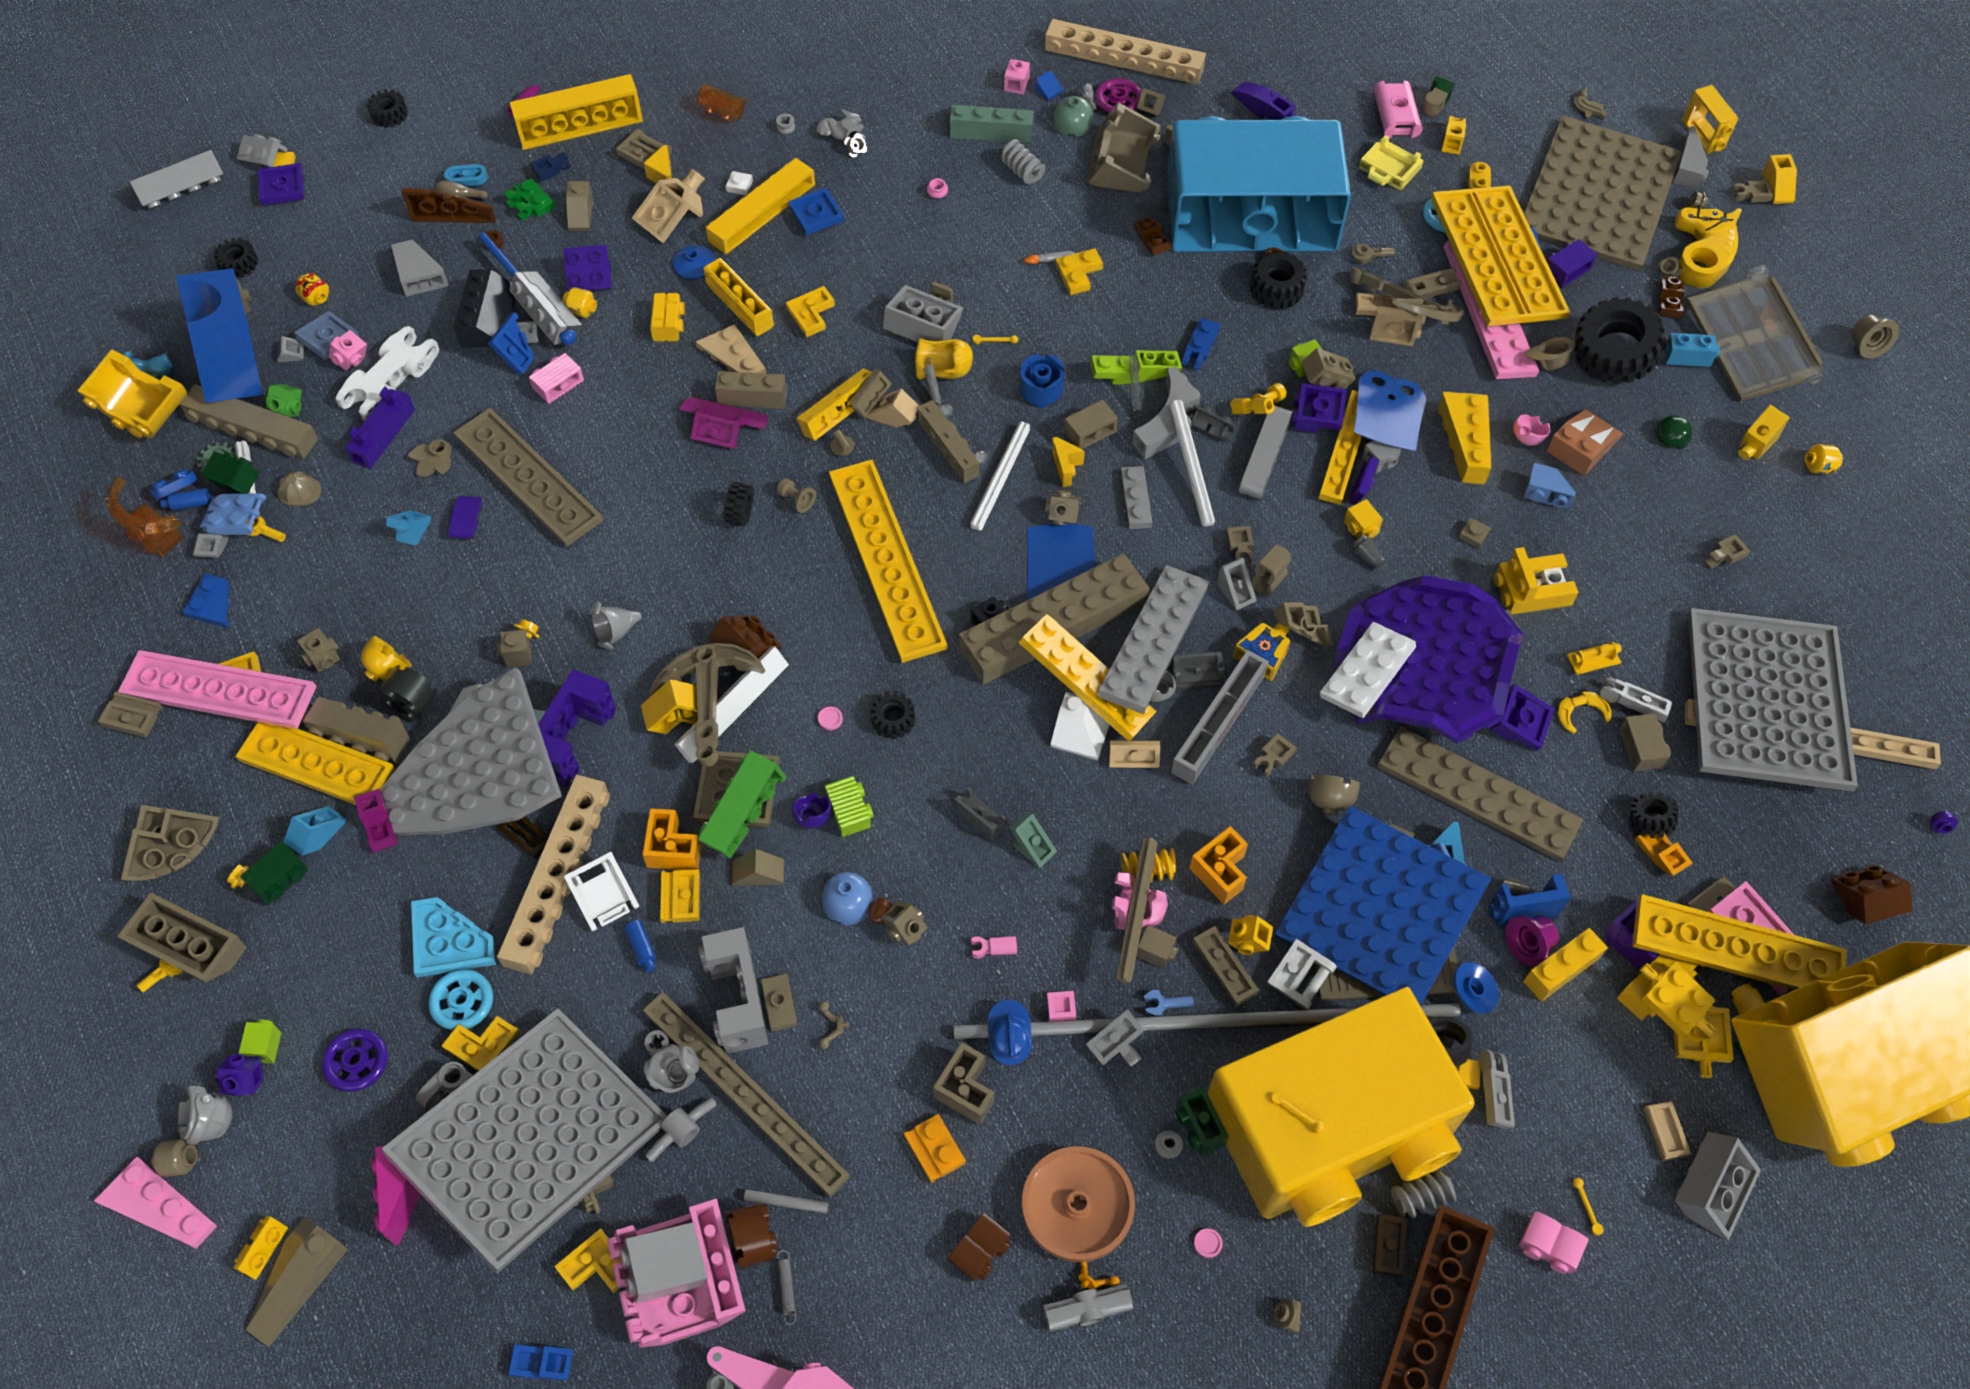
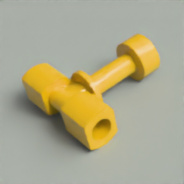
[1230,383,1286,415]

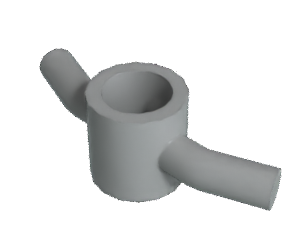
[645,1097,716,1162]

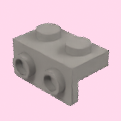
[237,134,287,167]

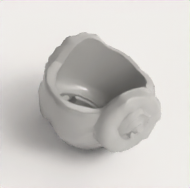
[643,1044,700,1093]

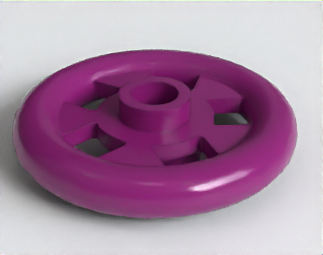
[1095,78,1142,114]

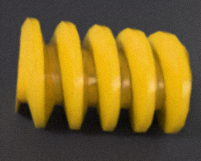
[1121,848,1176,883]

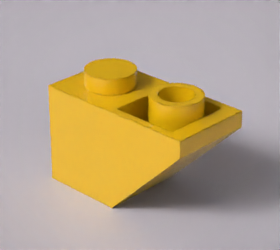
[1762,154,1797,204]

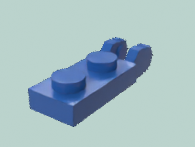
[1181,317,1221,371]

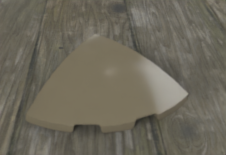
[121,805,220,881]

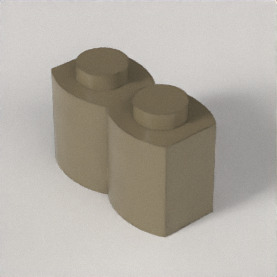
[1252,544,1291,597]

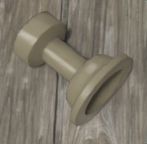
[777,478,816,513]

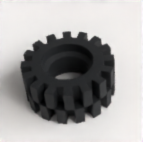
[367,89,408,128]
[213,238,258,279]
[723,482,754,526]
[870,691,915,739]
[1630,792,1679,838]

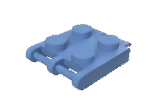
[200,493,266,535]

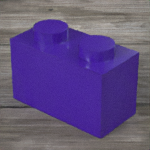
[1546,239,1598,288]

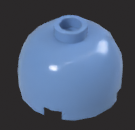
[821,872,873,926]

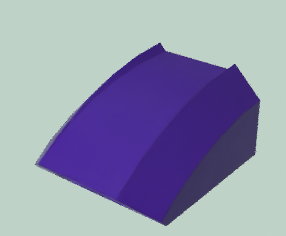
[1604,900,1660,968]

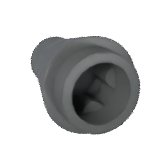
[1352,534,1386,570]

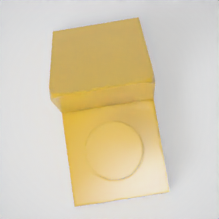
[1052,437,1085,487]

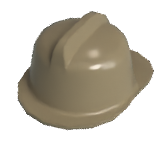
[1525,337,1575,371]

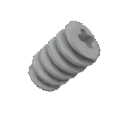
[1001,139,1045,184]
[1391,1170,1457,1219]

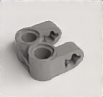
[416,1062,473,1110]

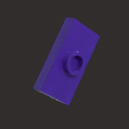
[1348,457,1379,505]

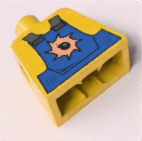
[1233,622,1290,681]

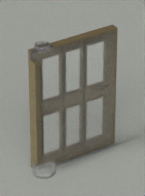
[1686,265,1826,402]

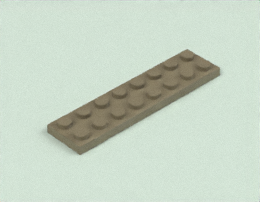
[453,408,603,547]
[1377,726,1584,862]

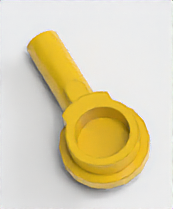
[246,516,286,542]
[136,960,183,993]

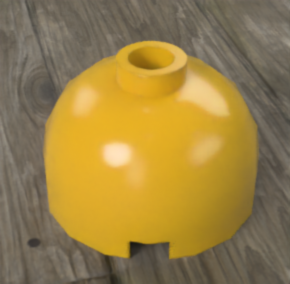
[361,636,412,682]

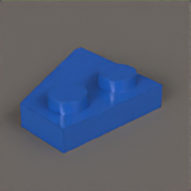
[487,312,534,375]
[183,574,230,628]

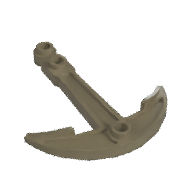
[1349,267,1464,325]
[648,643,766,766]

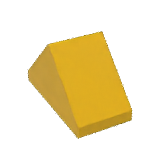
[644,145,672,184]

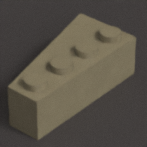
[303,697,411,765]

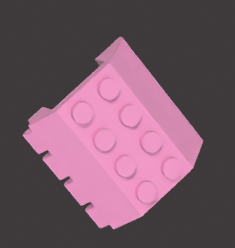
[607,1199,746,1348]

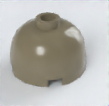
[1308,774,1360,816]

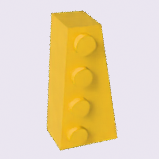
[1437,392,1491,484]

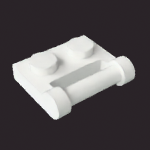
[1267,939,1337,1010]

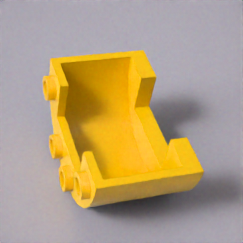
[78,349,187,439]

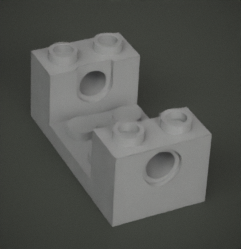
[699,927,769,1054]

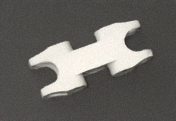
[336,326,440,421]

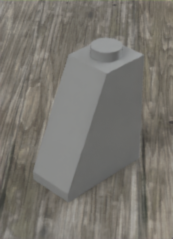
[391,240,449,297]

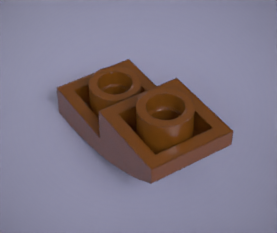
[1133,217,1172,255]
[1659,276,1685,318]

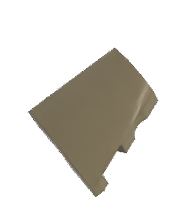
[1273,602,1333,647]

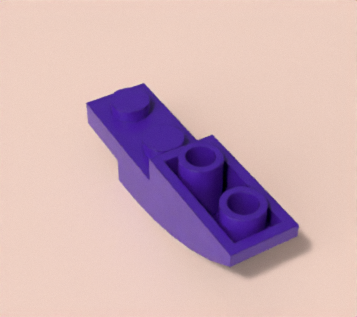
[1231,82,1297,120]

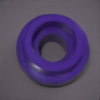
[1930,811,1958,834]

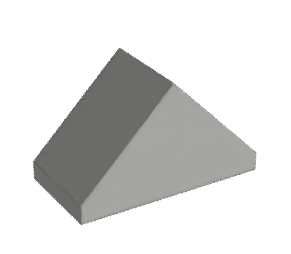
[1217,557,1257,610]

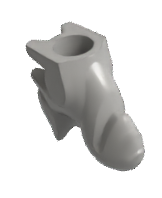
[816,109,865,141]

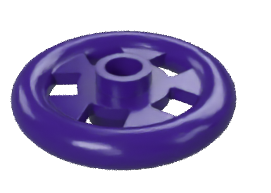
[322,1029,388,1092]

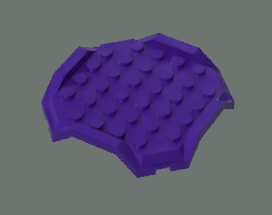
[1332,575,1525,744]

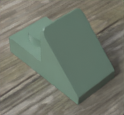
[1009,812,1057,868]

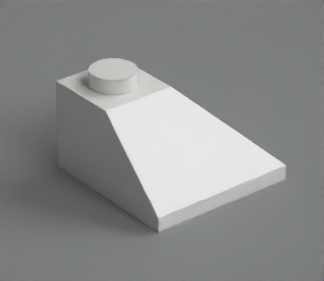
[1050,692,1110,761]

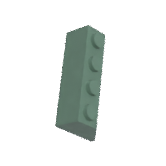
[950,105,1034,143]

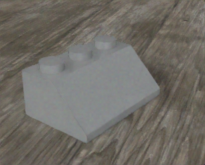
[883,285,963,342]
[1675,1132,1761,1240]

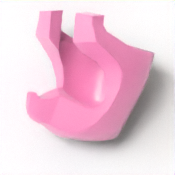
[1112,872,1168,930]

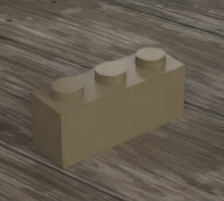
[715,371,787,409]

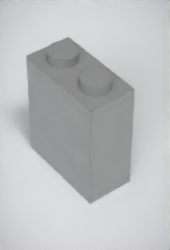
[619,1222,707,1304]

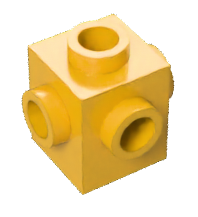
[1228,915,1273,956]

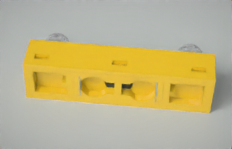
[797,368,872,441]

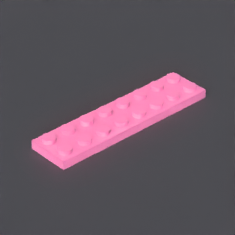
[1444,241,1539,379]
[118,650,317,729]

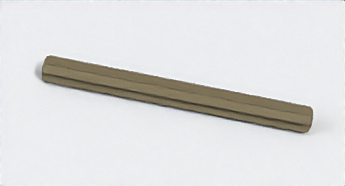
[1116,838,1158,983]

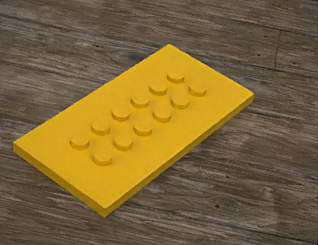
[1430,186,1571,326]

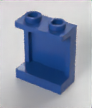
[1488,874,1571,928]

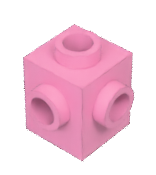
[329,330,367,371]

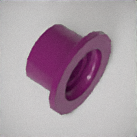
[1505,915,1559,966]

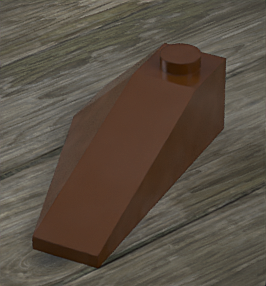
[401,188,496,223]

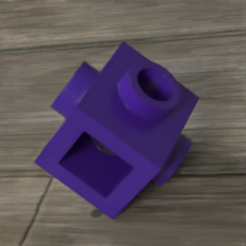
[216,1054,264,1096]

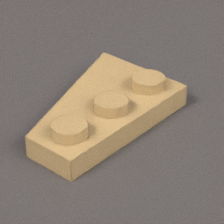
[696,324,766,373]

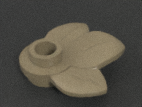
[408,439,452,477]

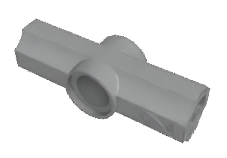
[1043,1284,1133,1332]

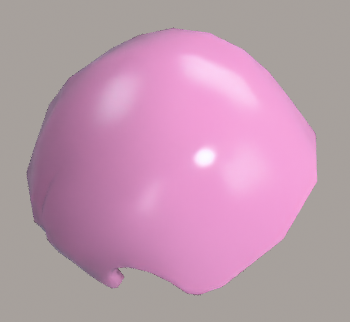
[1513,414,1551,446]

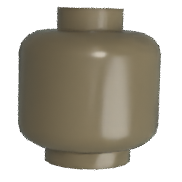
[151,1138,198,1177]

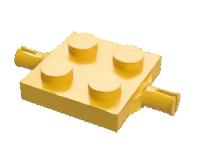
[1639,962,1717,1038]
[1673,1006,1734,1078]

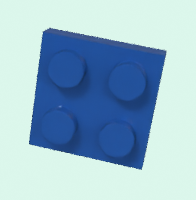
[788,188,844,235]

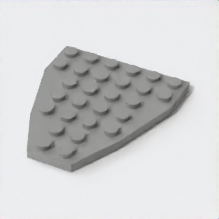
[380,667,562,836]

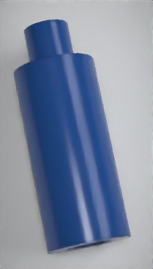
[160,488,211,511]
[624,920,656,972]

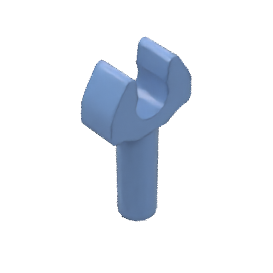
[1143,990,1194,1017]

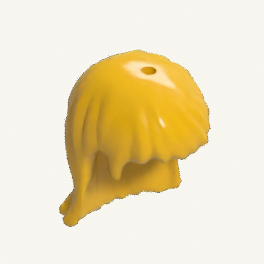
[915,338,973,380]

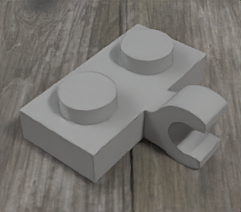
[1086,1009,1145,1067]

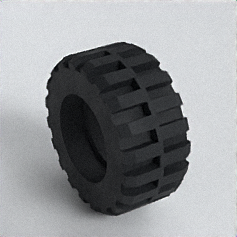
[1574,297,1665,384]

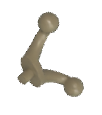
[819,1001,849,1049]

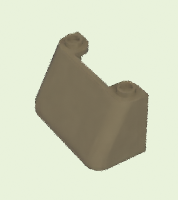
[1086,102,1160,193]

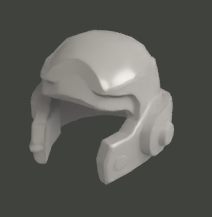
[178,1086,233,1145]

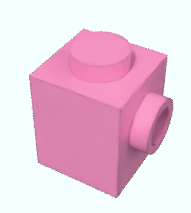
[1004,59,1030,95]

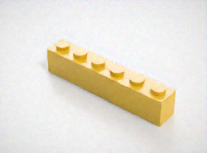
[706,158,815,255]

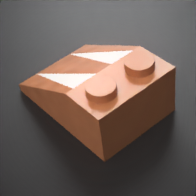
[1547,409,1623,477]

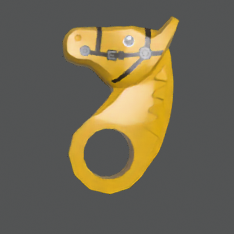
[1675,207,1742,288]

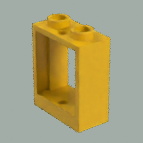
[1681,85,1739,154]

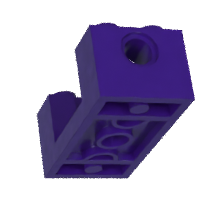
[538,669,616,787]

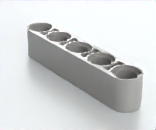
[1239,406,1293,499]

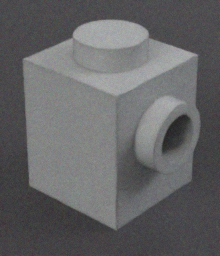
[1362,440,1401,474]

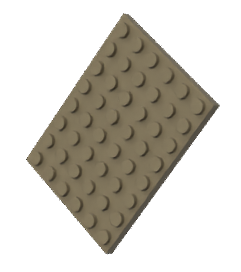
[1524,115,1682,272]

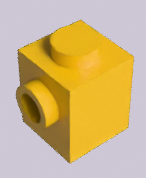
[1344,499,1383,539]

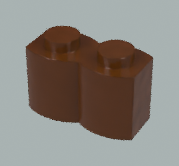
[948,1213,1012,1284]

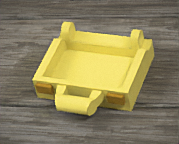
[1359,135,1424,191]

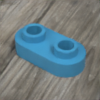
[444,164,488,186]

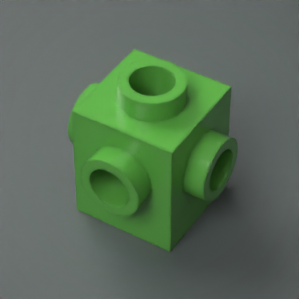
[266,384,302,417]

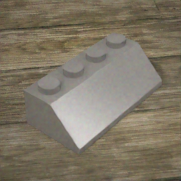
[130,150,223,209]

